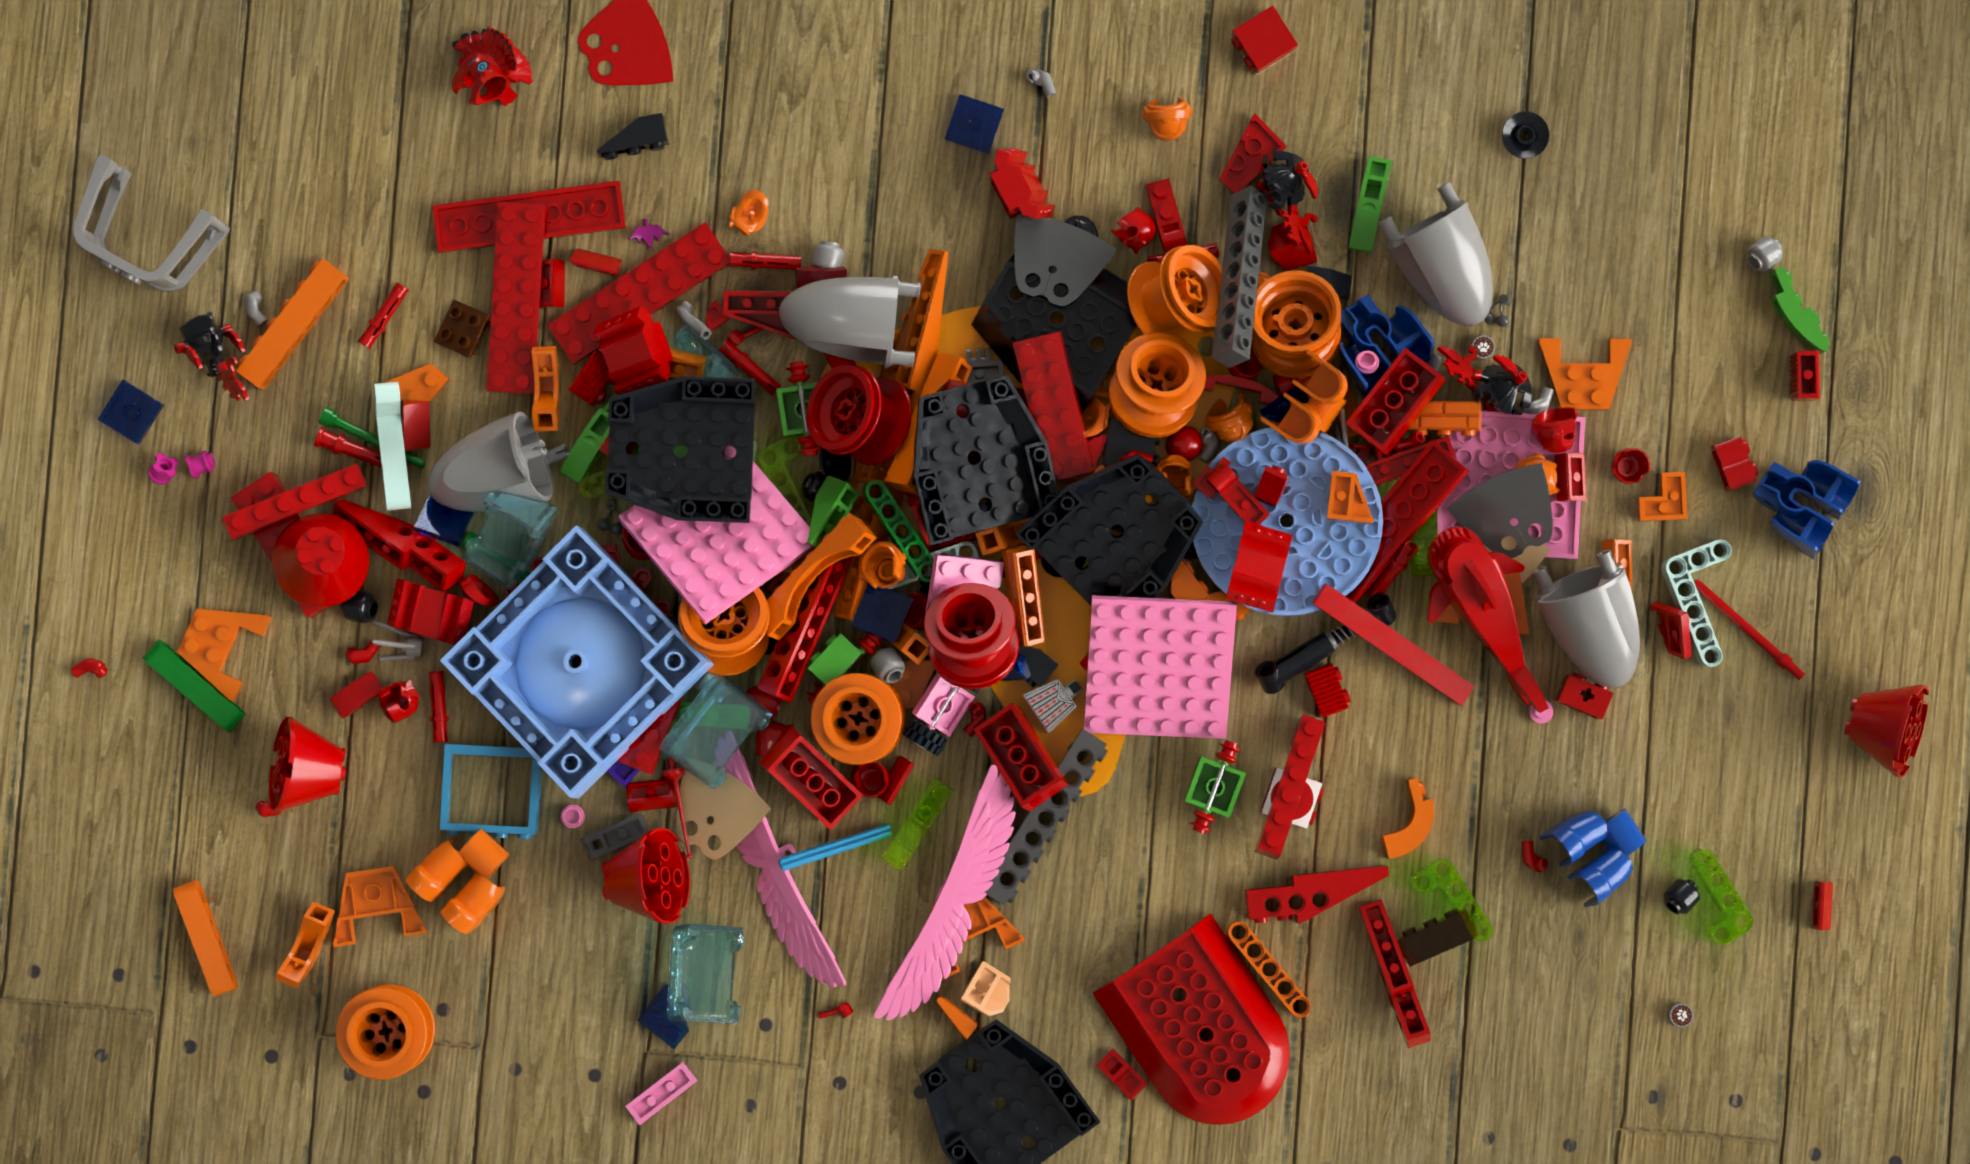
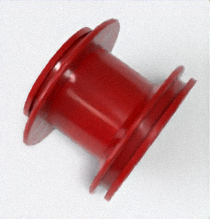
[806,365,912,465]
[924,583,1019,689]

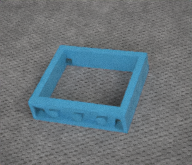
[440,744,542,839]

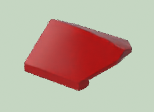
[1268,217,1318,271]

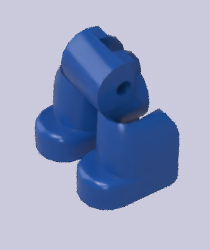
[1339,294,1435,399]
[1753,460,1861,560]
[1539,809,1647,907]

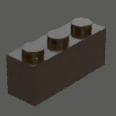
[1397,908,1478,967]

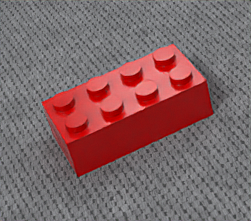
[973,702,1069,812]
[759,727,863,830]

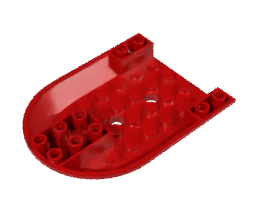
[1092,913,1290,1125]

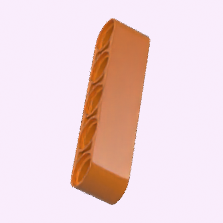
[173,879,238,997]
[1227,920,1311,1018]

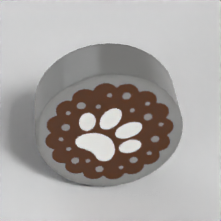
[1471,335,1495,360]
[1668,1003,1694,1027]

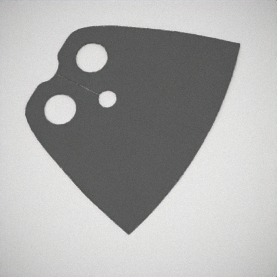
[1014,214,1117,306]
[1447,463,1553,558]

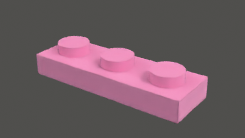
[625,1062,698,1125]

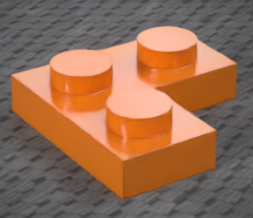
[1637,472,1688,522]

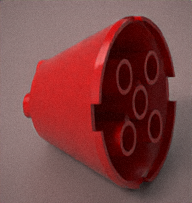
[272,513,370,608]
[1844,684,1929,778]
[268,716,346,812]
[602,828,690,924]

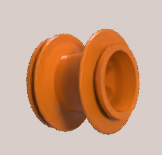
[1127,245,1222,341]
[1109,333,1206,438]
[678,587,770,676]
[811,673,905,765]
[335,984,435,1080]

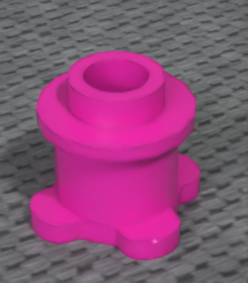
[185,450,216,479]
[148,453,178,485]

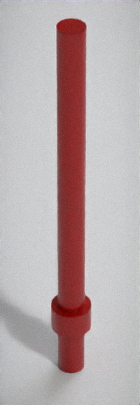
[1694,578,1805,680]

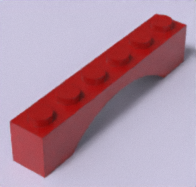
[221,463,367,542]
[1254,714,1326,860]

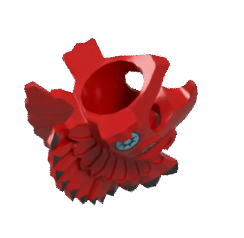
[452,26,533,106]

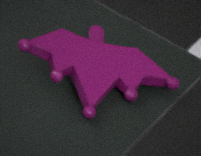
[628,219,670,250]

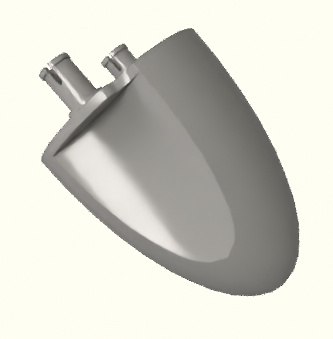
[1377,182,1493,326]
[779,276,921,369]
[427,412,570,512]
[1532,550,1640,688]

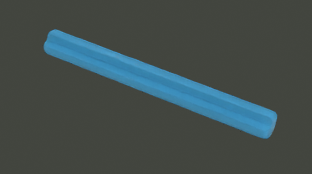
[778,823,892,871]

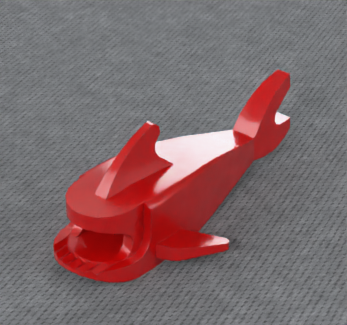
[1427,526,1549,713]

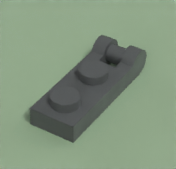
[580,813,649,861]

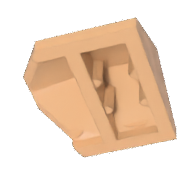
[961,961,1010,1017]

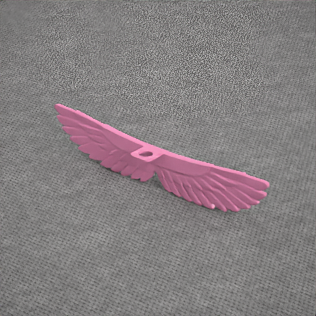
[713,730,846,988]
[874,765,1015,1020]

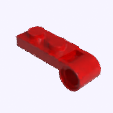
[1146,178,1187,252]
[1206,462,1270,525]

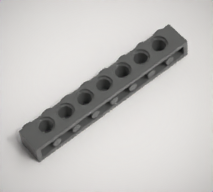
[1212,185,1267,368]
[985,729,1108,905]

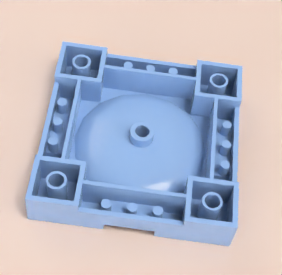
[440,525,714,799]

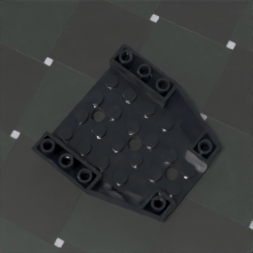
[971,254,1137,414]
[913,375,1059,545]
[605,376,755,523]
[1015,454,1203,606]
[919,1019,1100,1164]

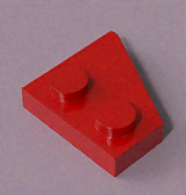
[1650,601,1692,659]

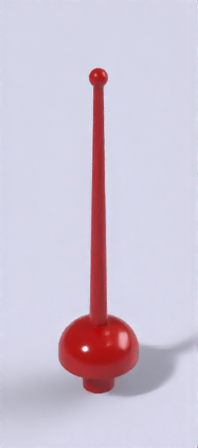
[661,757,692,858]

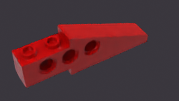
[333,499,466,592]
[1245,865,1389,924]
[1359,899,1431,1048]

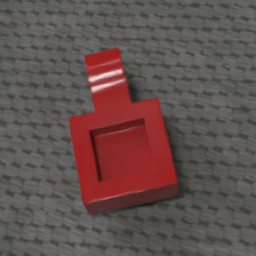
[1193,457,1231,500]

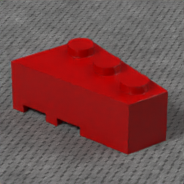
[723,290,796,340]

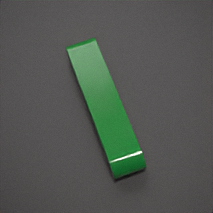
[862,481,934,582]
[142,639,246,733]

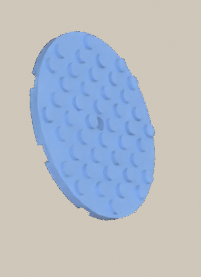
[1192,427,1383,616]

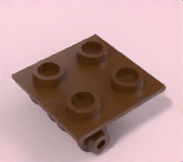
[434,299,491,359]

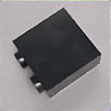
[1103,418,1160,467]

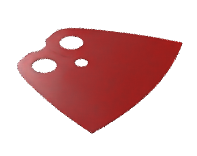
[578,0,674,85]

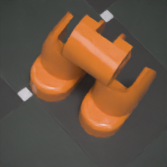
[1260,349,1348,444]
[405,829,510,934]

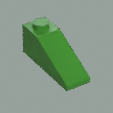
[808,476,860,548]

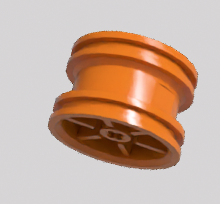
[1251,271,1341,378]

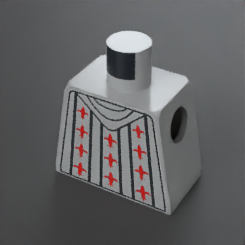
[1023,679,1083,733]

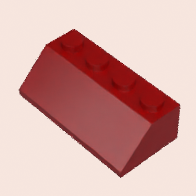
[1346,348,1446,456]

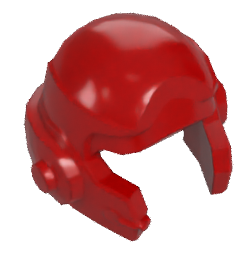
[1531,407,1579,453]

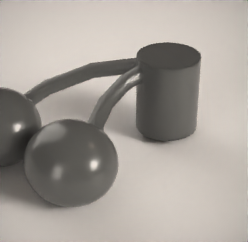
[1484,294,1512,327]
[597,499,622,535]

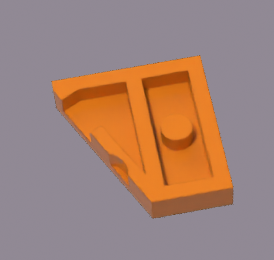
[385,363,450,403]
[1327,471,1374,524]
[892,660,935,709]

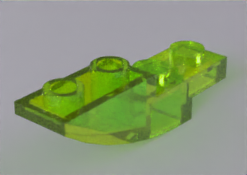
[881,778,954,872]

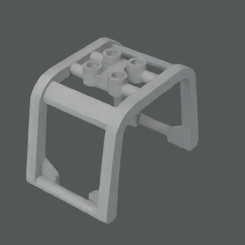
[73,155,230,292]

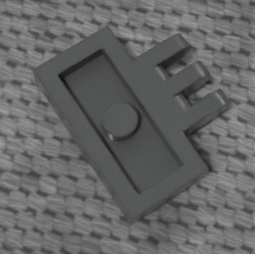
[966,347,1004,384]

